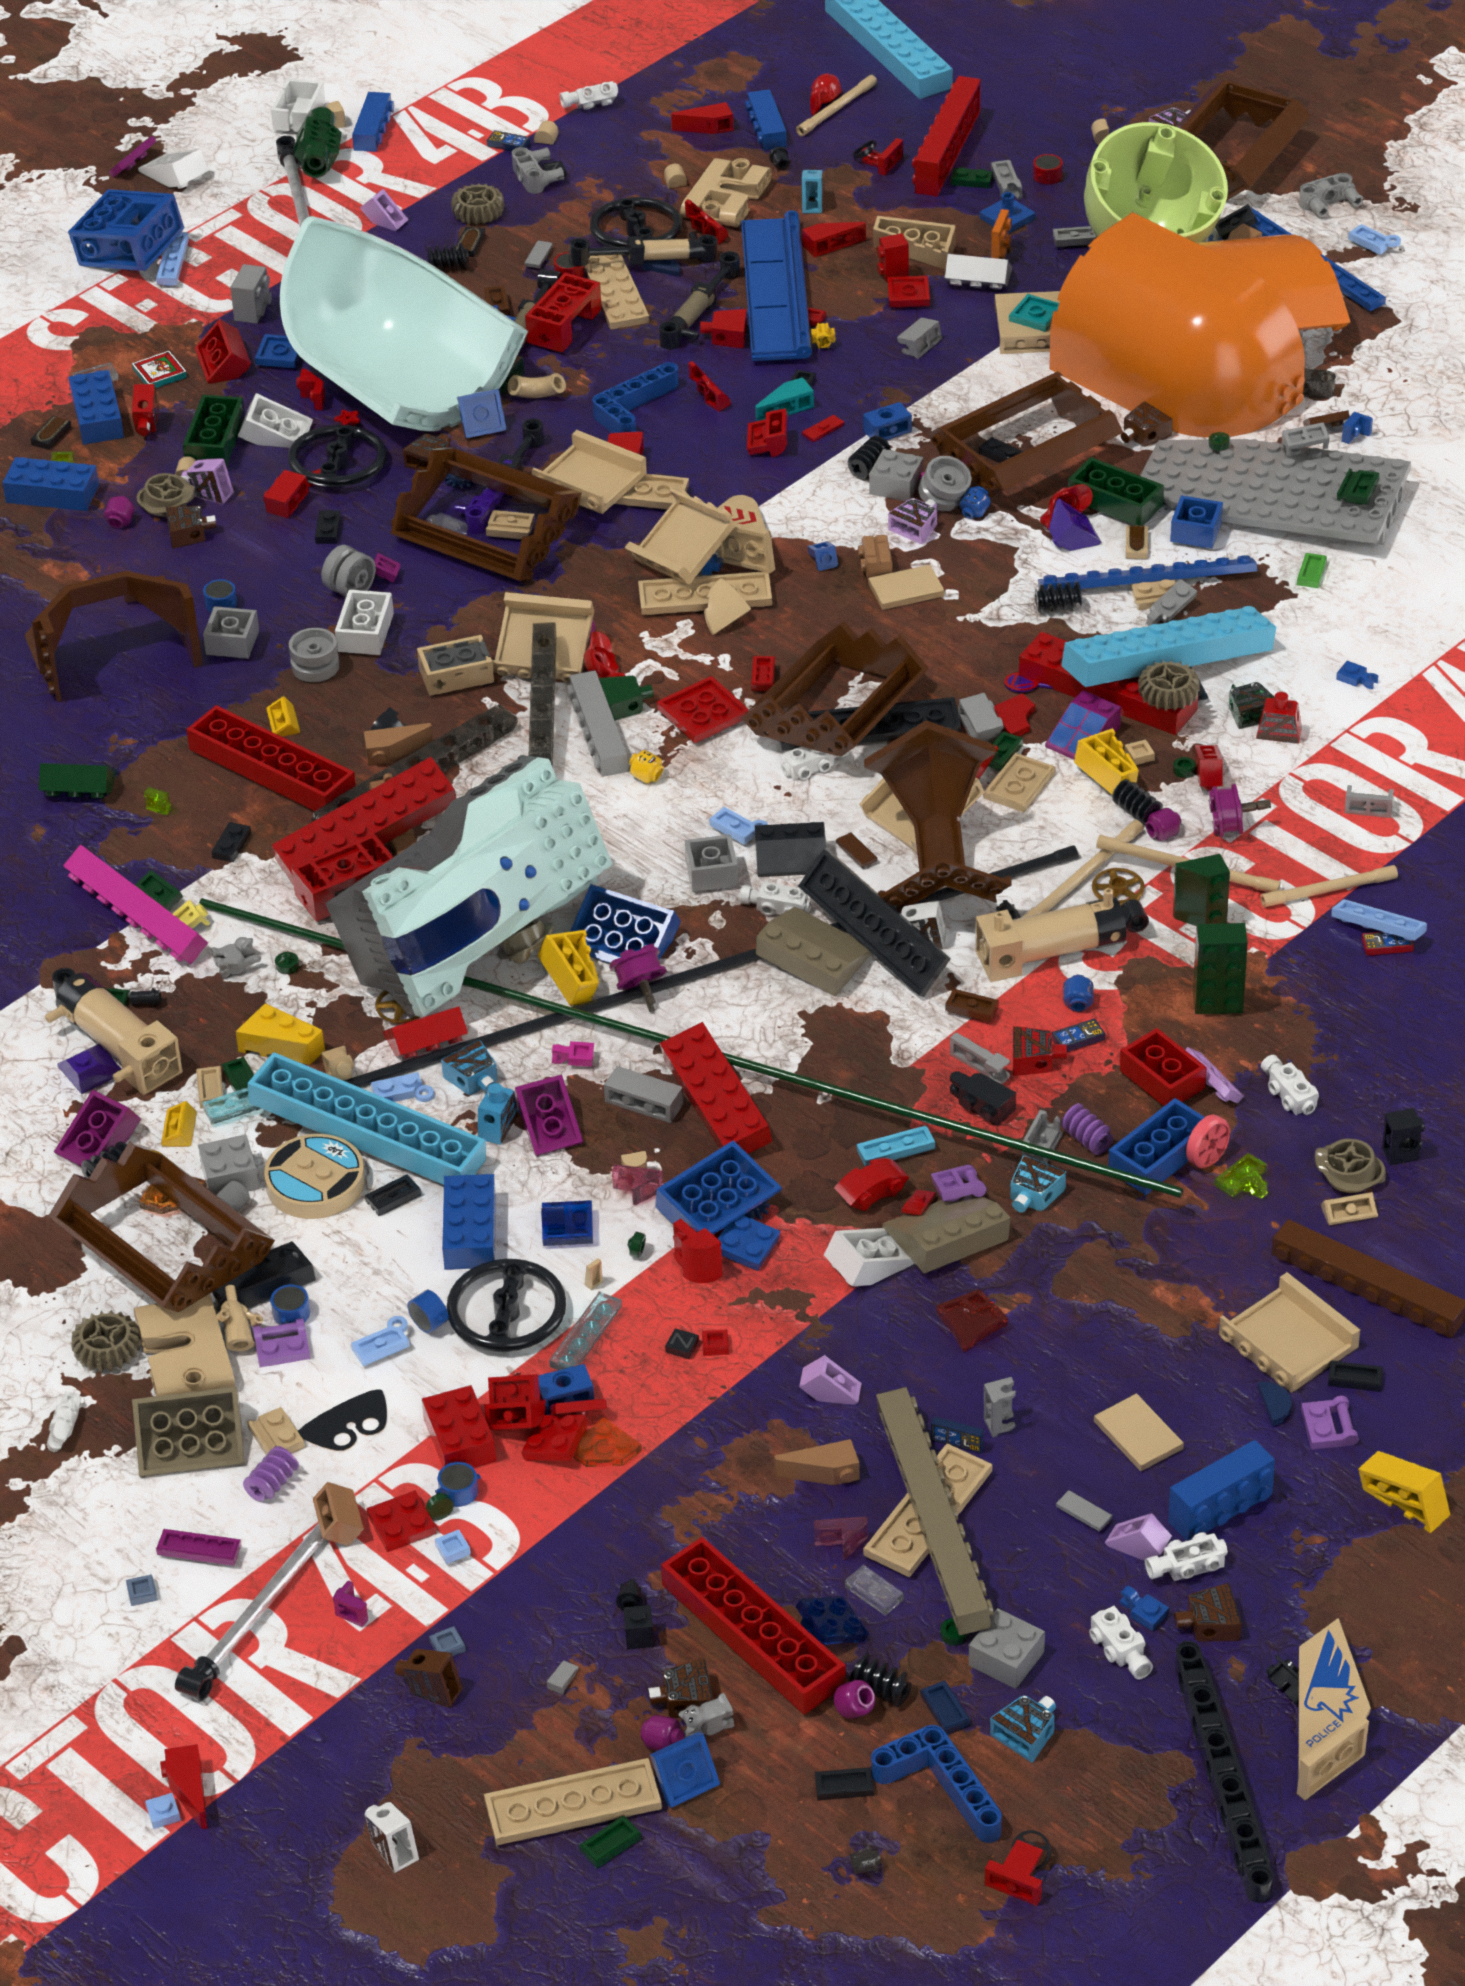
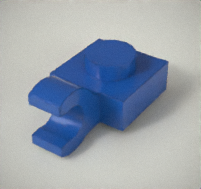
[701,554,723,576]
[1120,1586,1169,1631]

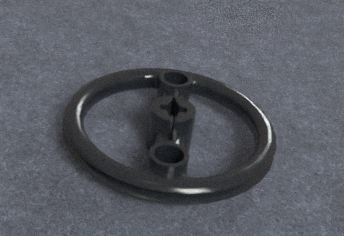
[590,197,682,247]
[288,425,387,487]
[446,1259,566,1352]

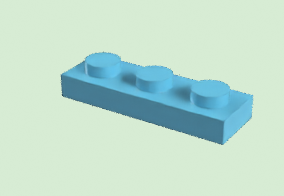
[857,1125,935,1167]

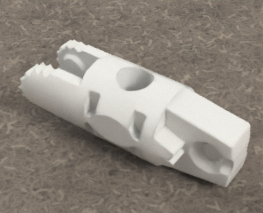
[47,1391,81,1452]

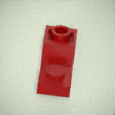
[296,369,325,411]

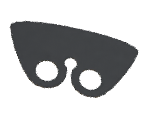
[298,1389,387,1451]

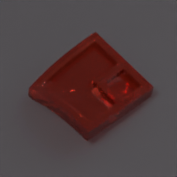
[936,1289,1008,1352]

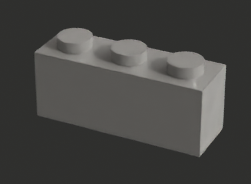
[604,1066,684,1123]

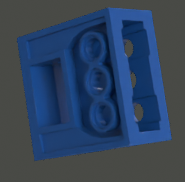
[68,189,185,271]

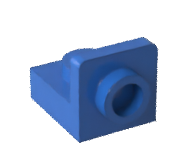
[1341,412,1373,444]
[807,541,838,571]

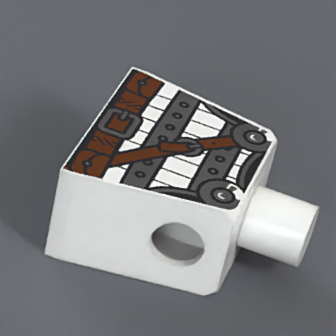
[901,901,946,950]
[365,1802,419,1873]

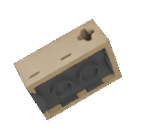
[417,635,494,696]

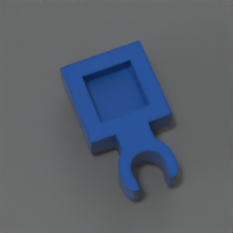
[1336,660,1379,689]

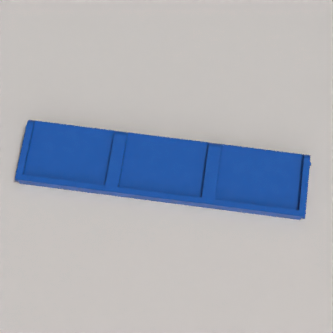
[741,210,812,361]

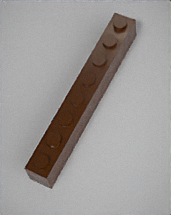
[1272,1219,1465,1338]

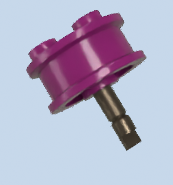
[1208,783,1271,837]
[609,944,667,1012]

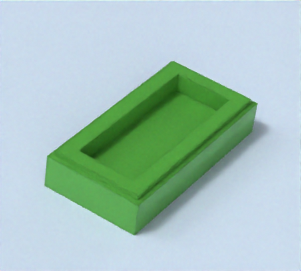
[1297,553,1327,588]

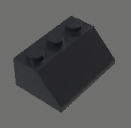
[755,822,826,877]

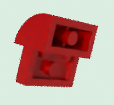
[747,408,788,457]
[673,1219,723,1283]
[484,1374,545,1430]

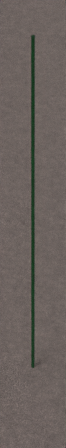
[199,898,1183,1198]

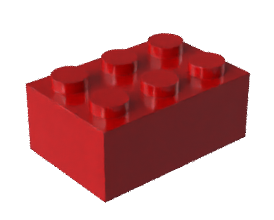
[1120,1028,1207,1106]
[421,1385,496,1468]

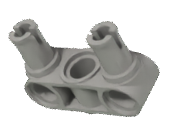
[512,147,564,194]
[1299,173,1363,217]

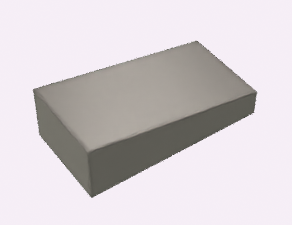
[547,1660,579,1694]

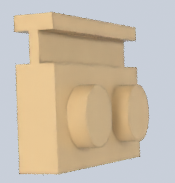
[486,510,535,539]
[1131,579,1176,611]
[247,1407,305,1455]

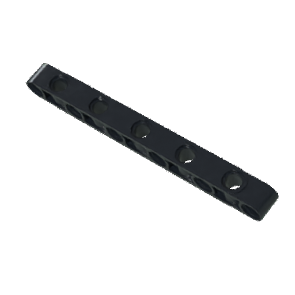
[1175,1641,1273,1903]

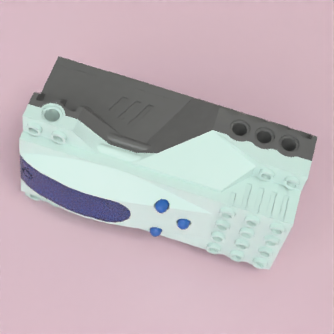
[325,755,613,1017]

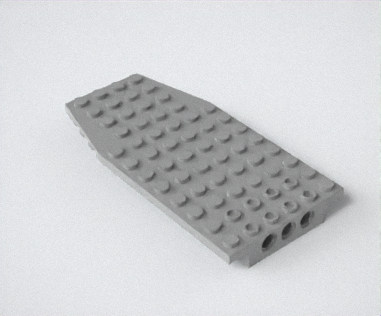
[1140,439,1411,545]

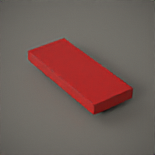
[802,415,844,442]
[902,1189,936,1216]

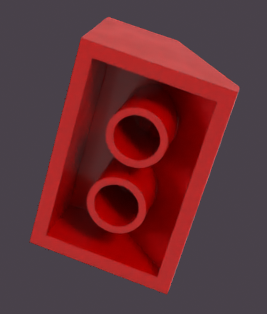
[195,319,251,384]
[383,1006,468,1059]

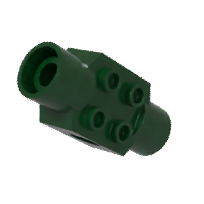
[294,107,342,178]

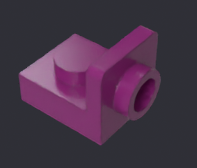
[374,553,401,582]
[333,1580,368,1628]

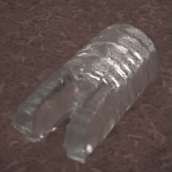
[426,513,468,535]

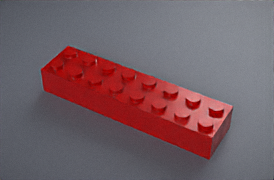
[912,76,981,197]
[1019,632,1198,735]
[186,705,357,815]
[272,757,456,886]
[661,1536,846,1715]

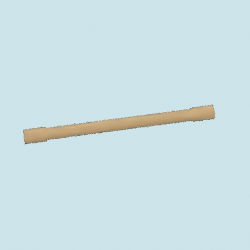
[1021,820,1144,918]
[1096,835,1281,893]

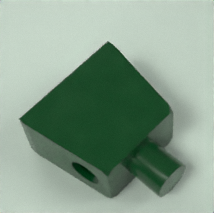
[599,675,654,721]

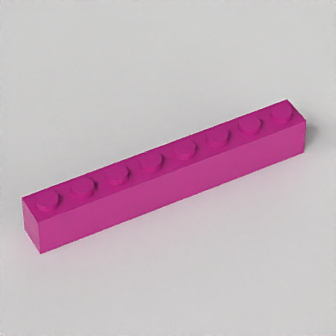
[63,844,208,965]

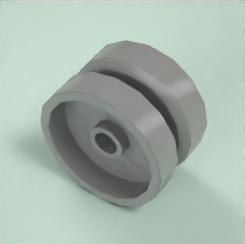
[918,456,972,511]
[321,544,376,597]
[289,628,339,682]

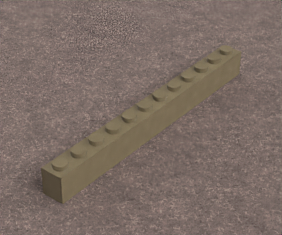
[876,1387,994,1635]

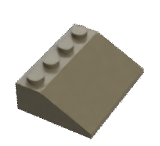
[756,907,872,997]
[882,1194,1011,1273]
[132,1387,245,1477]

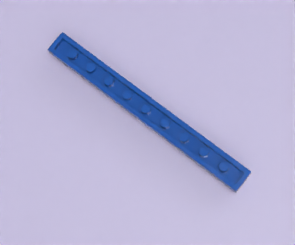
[1250,207,1386,311]
[1038,555,1257,589]

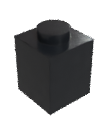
[623,1605,654,1649]

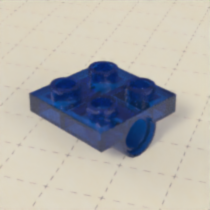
[541,1200,593,1246]
[796,1596,869,1645]

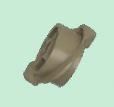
[137,473,195,517]
[497,919,554,964]
[1315,1138,1386,1193]

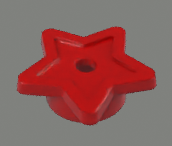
[334,409,360,426]

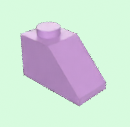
[360,189,408,231]
[799,1355,862,1405]
[1105,1513,1172,1560]

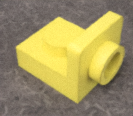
[173,900,210,929]

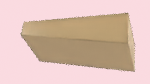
[584,1258,603,1290]

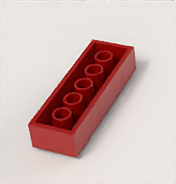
[659,1022,773,1154]

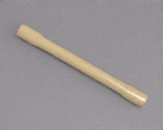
[796,75,877,136]
[1260,865,1398,908]

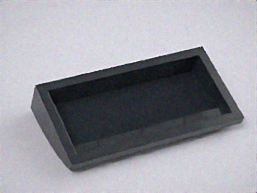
[210,1241,316,1312]

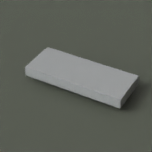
[524,241,553,268]
[1056,1490,1112,1532]

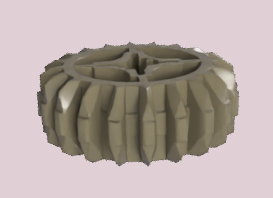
[451,183,504,225]
[1138,660,1200,711]
[71,1309,141,1373]

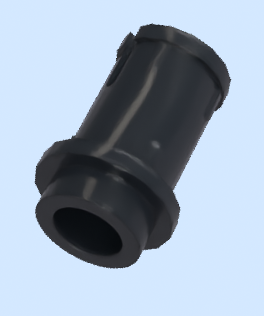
[130,988,161,1007]

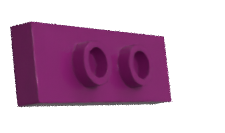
[109,136,157,178]
[156,1529,242,1566]

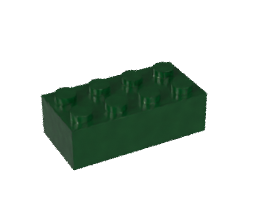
[183,394,245,467]
[1068,457,1164,526]
[1193,923,1248,1014]

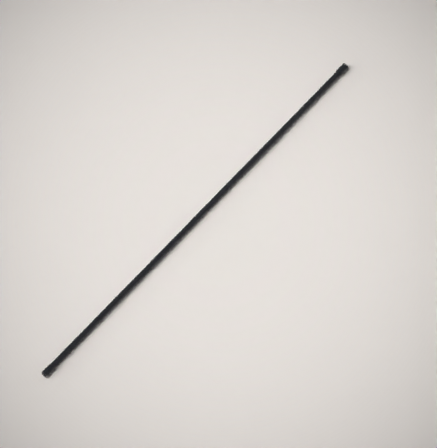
[343,845,1079,1088]

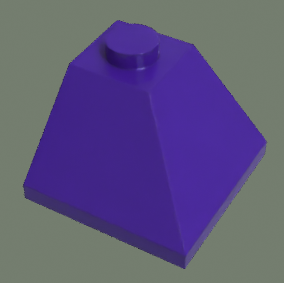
[1049,499,1101,551]
[57,1044,121,1094]

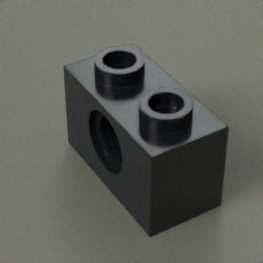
[1382,1108,1424,1166]

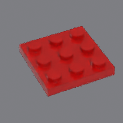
[656,676,749,743]

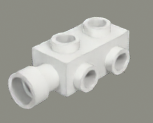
[559,81,618,110]
[781,747,849,780]
[739,881,811,916]
[1261,1055,1319,1115]
[1145,1532,1228,1581]
[1089,1606,1153,1679]

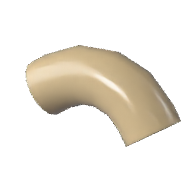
[507,373,566,398]

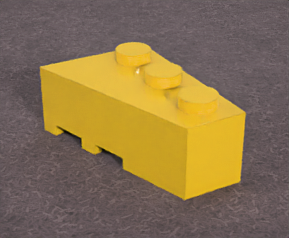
[1074,728,1139,794]
[537,930,599,1006]
[235,1003,325,1065]
[1358,1451,1450,1533]

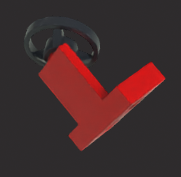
[852,138,903,176]
[984,1830,1051,1906]

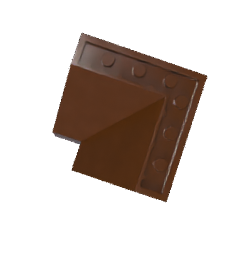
[24,570,203,703]
[864,720,1012,913]

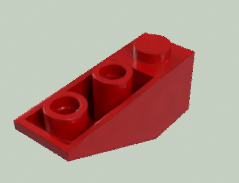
[671,102,734,134]

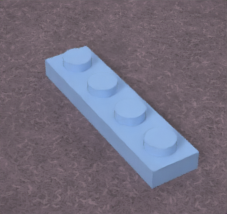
[156,232,189,286]
[1331,899,1427,941]

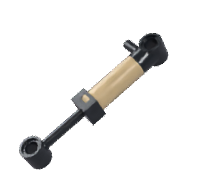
[569,231,718,266]

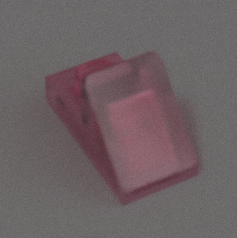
[612,1164,664,1205]
[814,1517,868,1560]

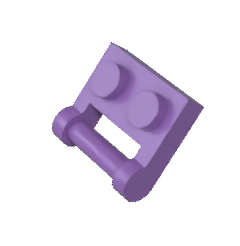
[931,1165,986,1202]
[253,1318,311,1368]
[1301,1396,1359,1450]

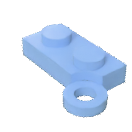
[1348,224,1401,254]
[709,807,768,845]
[371,1072,434,1102]
[351,1316,409,1366]

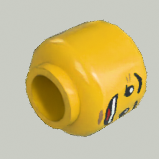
[629,750,664,784]

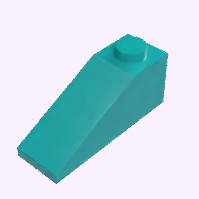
[755,377,814,421]

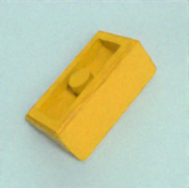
[266,696,300,737]
[161,1101,197,1147]

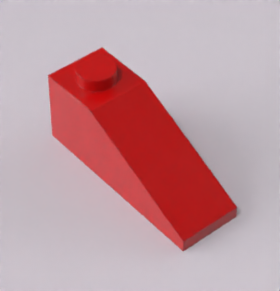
[802,222,866,258]
[1195,745,1223,790]
[160,1744,208,1829]

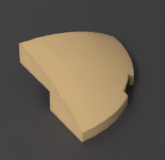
[704,578,751,635]

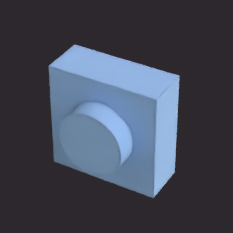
[435,1529,471,1564]
[145,1793,181,1829]

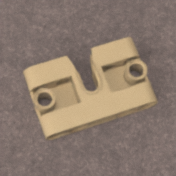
[680,158,772,227]
[134,1294,235,1396]

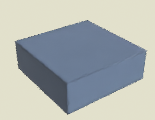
[126,1574,158,1606]
[429,1626,466,1656]

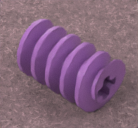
[1061,1103,1113,1155]
[243,1446,299,1502]

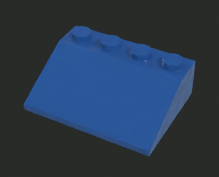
[570,884,681,964]
[655,1141,782,1234]

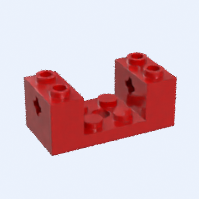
[525,273,602,353]
[292,834,393,922]

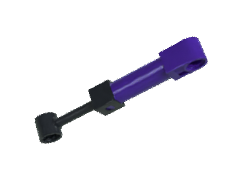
[454,418,544,534]

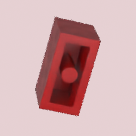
[877,233,909,282]
[263,470,309,519]

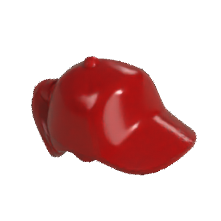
[810,73,843,115]
[1040,484,1093,530]
[583,631,626,678]

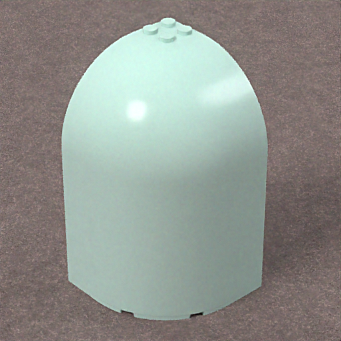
[280,216,528,431]

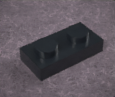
[1215,204,1258,240]
[979,437,1024,463]
[315,510,341,544]
[211,822,251,863]

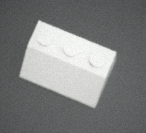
[945,254,1012,290]

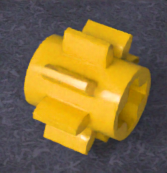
[811,323,835,349]

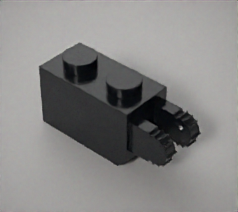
[950,1071,1016,1126]

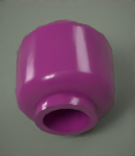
[104,496,134,528]
[1145,808,1181,841]
[834,1680,875,1719]
[641,1715,684,1751]

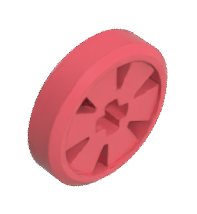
[1186,1114,1230,1169]

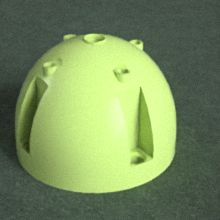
[1084,122,1228,243]

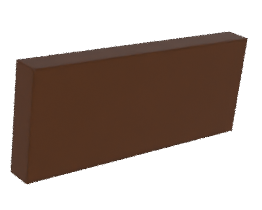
[836,832,877,868]

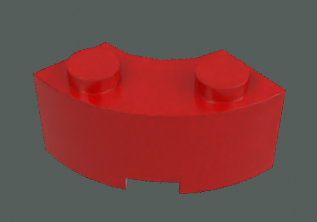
[834,1158,909,1211]

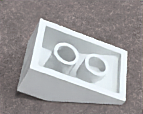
[138,149,209,189]
[238,393,313,448]
[824,1228,915,1287]

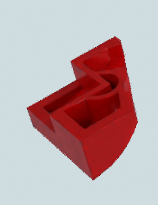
[685,199,728,245]
[688,361,731,412]

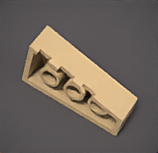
[873,216,956,270]

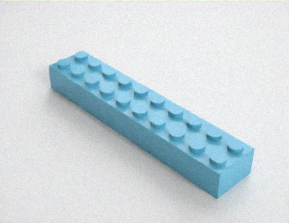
[825,0,953,99]
[1062,606,1276,687]
[247,1052,486,1185]

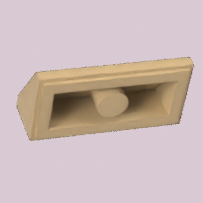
[1321,1192,1378,1226]

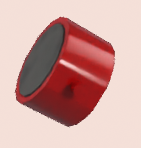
[1033,154,1063,184]
[554,252,584,277]

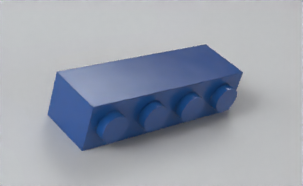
[745,89,787,151]
[352,92,395,152]

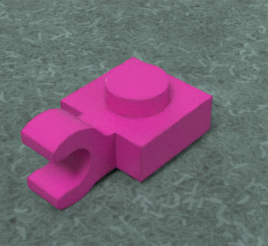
[552,1041,594,1067]

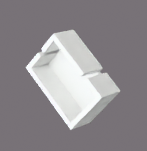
[271,78,326,132]

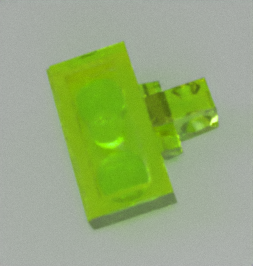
[1214,1153,1268,1198]

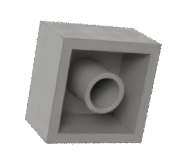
[230,264,272,323]
[869,449,923,502]
[203,607,259,659]
[684,834,738,892]
[198,1134,259,1195]
[969,1608,1045,1689]

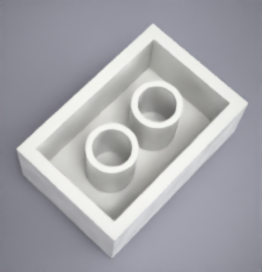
[335,590,394,655]

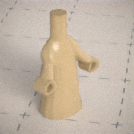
[216,1285,263,1351]

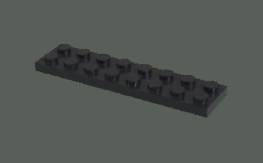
[780,697,961,751]
[798,848,951,997]

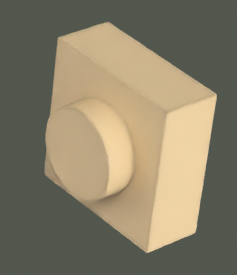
[1125,740,1155,765]

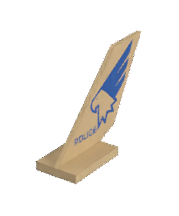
[1297,1618,1371,1800]

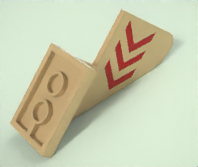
[717,495,775,573]

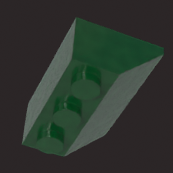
[39,763,117,798]
[1173,853,1230,926]

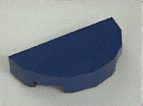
[642,259,681,277]
[1258,1382,1292,1427]

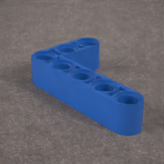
[592,362,679,433]
[871,1725,1002,1843]

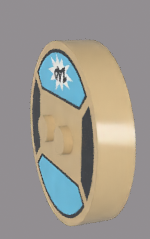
[264,1134,365,1219]

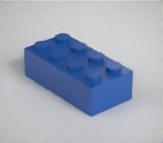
[68,370,124,445]
[2,457,99,511]
[1108,1098,1205,1195]
[442,1174,496,1270]
[1168,1440,1275,1541]

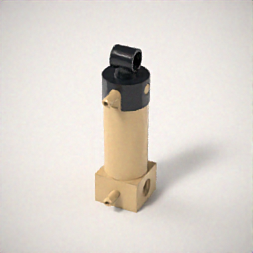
[975,888,1149,982]
[45,968,183,1095]

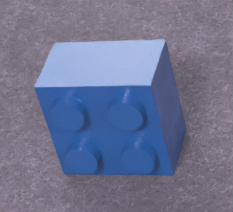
[1170,495,1223,549]

